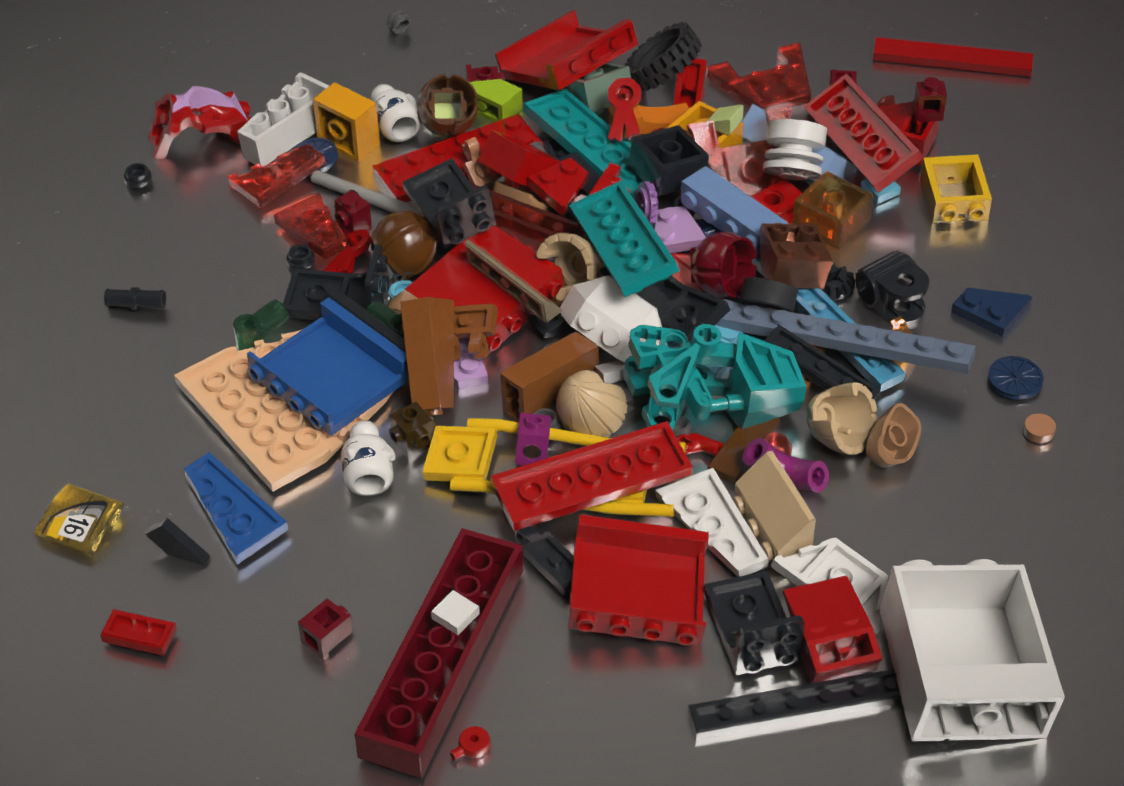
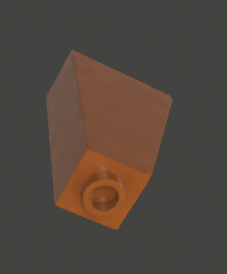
[400,297,454,416]
[500,331,599,422]

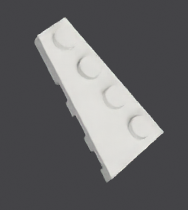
[655,468,769,577]

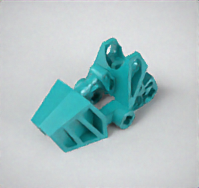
[623,324,807,430]

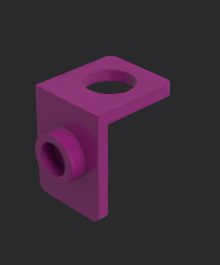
[515,413,551,465]

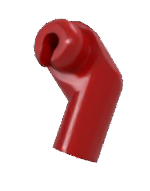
[677,433,723,456]

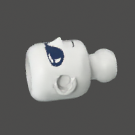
[371,84,421,142]
[341,421,395,496]

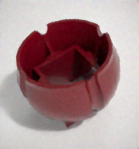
[690,231,757,299]

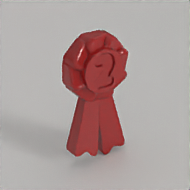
[608,78,641,143]
[323,229,373,274]

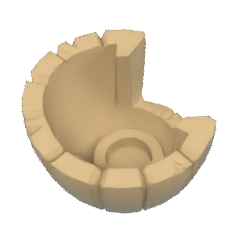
[537,233,601,301]
[556,370,627,437]
[806,383,877,455]

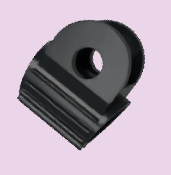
[854,250,929,326]

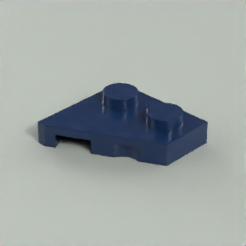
[951,288,1032,337]

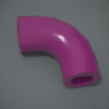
[742,438,829,493]

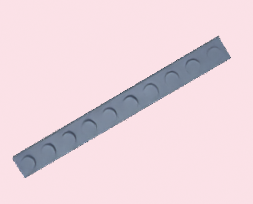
[713,300,976,374]

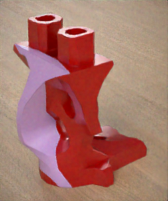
[148,86,252,159]

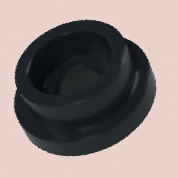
[124,163,152,188]
[286,244,315,269]

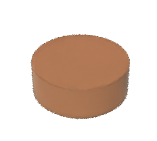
[1023,413,1056,444]

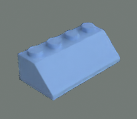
[742,104,857,189]

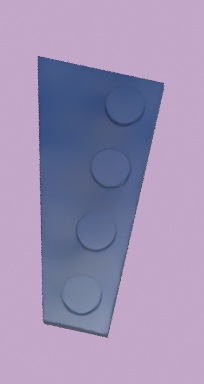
[184,452,288,564]

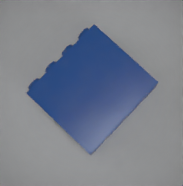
[247,298,409,436]

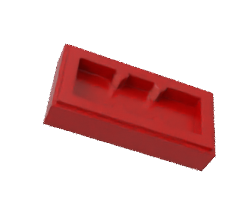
[100,609,177,656]

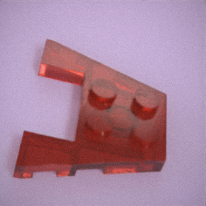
[706,42,811,113]
[687,105,792,196]

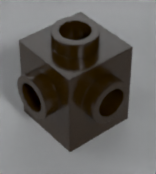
[389,402,436,458]

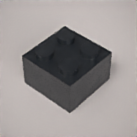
[628,125,709,196]

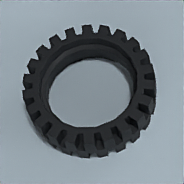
[624,22,702,91]

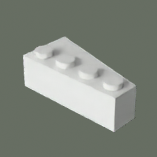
[238,72,329,168]

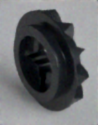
[821,263,855,300]

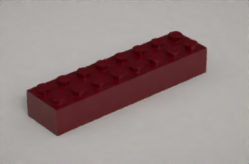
[354,528,524,778]

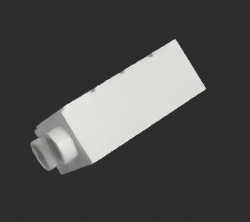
[880,559,1065,741]

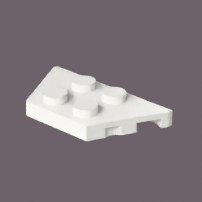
[771,537,888,638]

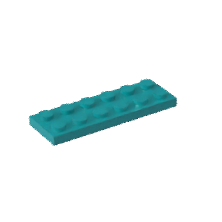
[523,89,644,199]
[569,180,680,297]

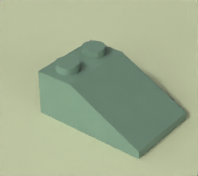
[557,62,631,115]

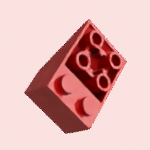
[879,101,940,166]
[782,575,883,684]

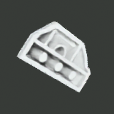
[560,276,667,371]

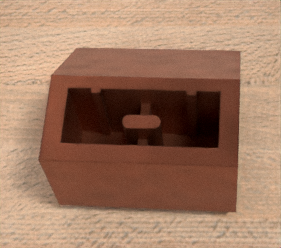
[760,223,833,289]

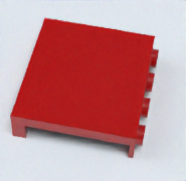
[494,10,638,90]
[405,226,565,355]
[568,514,709,646]

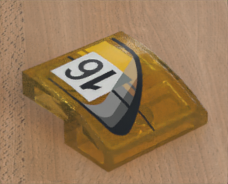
[33,483,125,557]

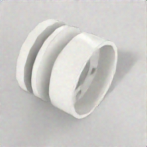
[763,119,827,180]

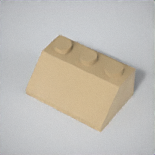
[732,450,816,572]

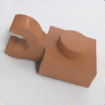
[461,137,500,189]

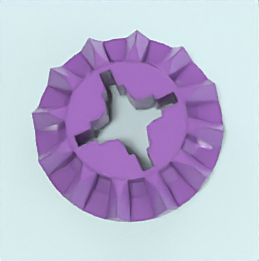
[634,181,659,226]

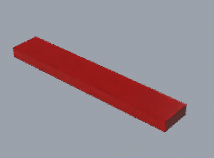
[873,37,1033,77]

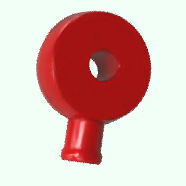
[449,726,491,761]

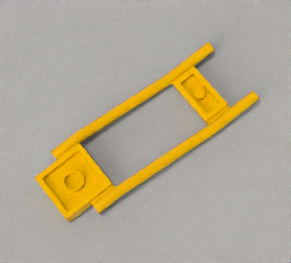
[422,418,686,517]

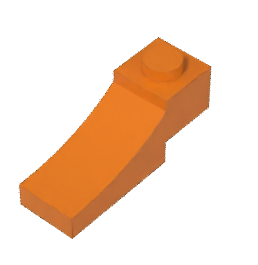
[608,103,689,138]

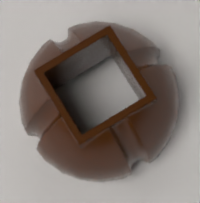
[417,74,479,137]
[371,210,441,279]

